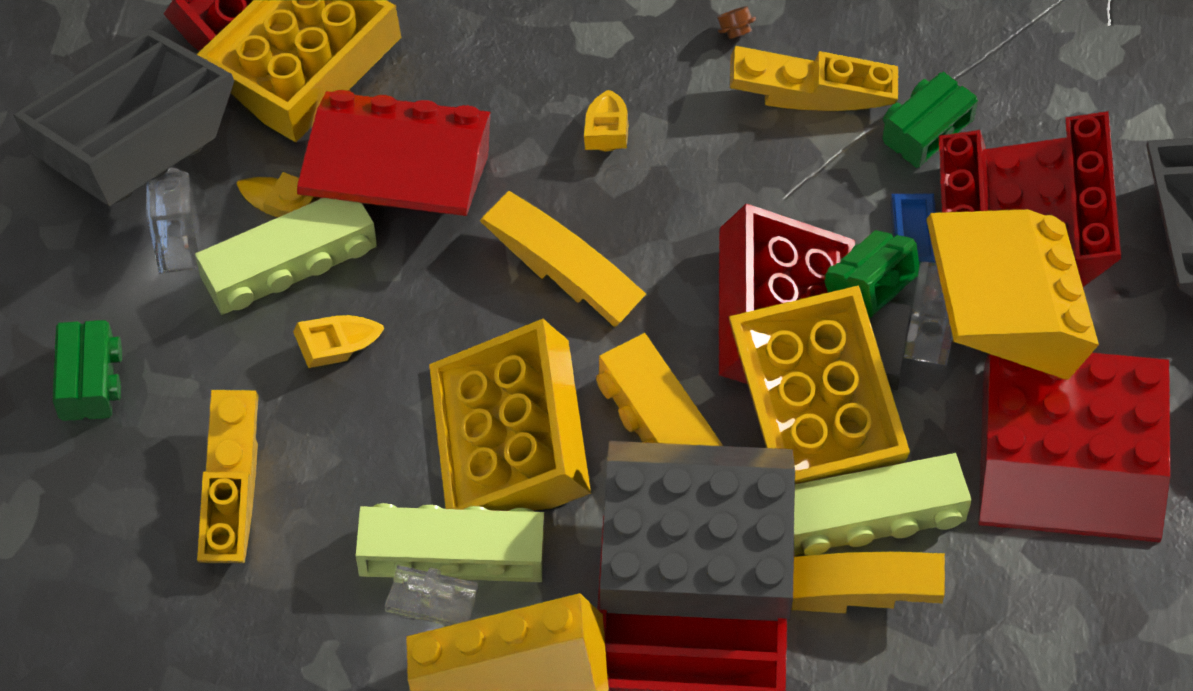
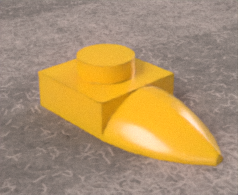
[584,90,629,152]
[236,172,321,218]
[293,315,384,368]

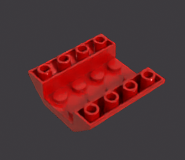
[939,111,1121,287]

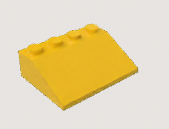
[197,0,402,142]
[926,209,1099,380]
[729,285,910,484]
[429,319,591,511]
[406,593,608,691]

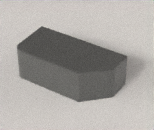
[869,302,912,390]

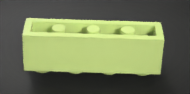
[195,198,377,315]
[794,453,972,555]
[356,503,545,582]

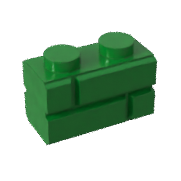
[882,71,978,168]
[825,230,920,318]
[52,320,122,421]

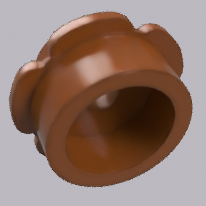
[717,6,756,39]

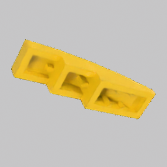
[480,191,646,328]
[791,552,945,614]

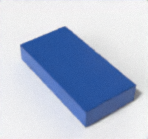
[890,193,938,272]

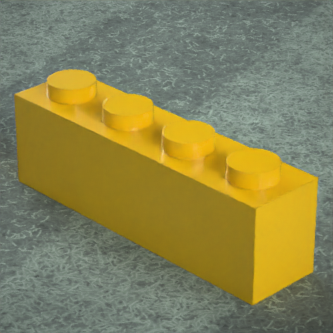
[596,333,723,446]

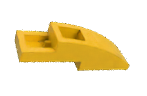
[729,46,898,111]
[197,390,258,563]

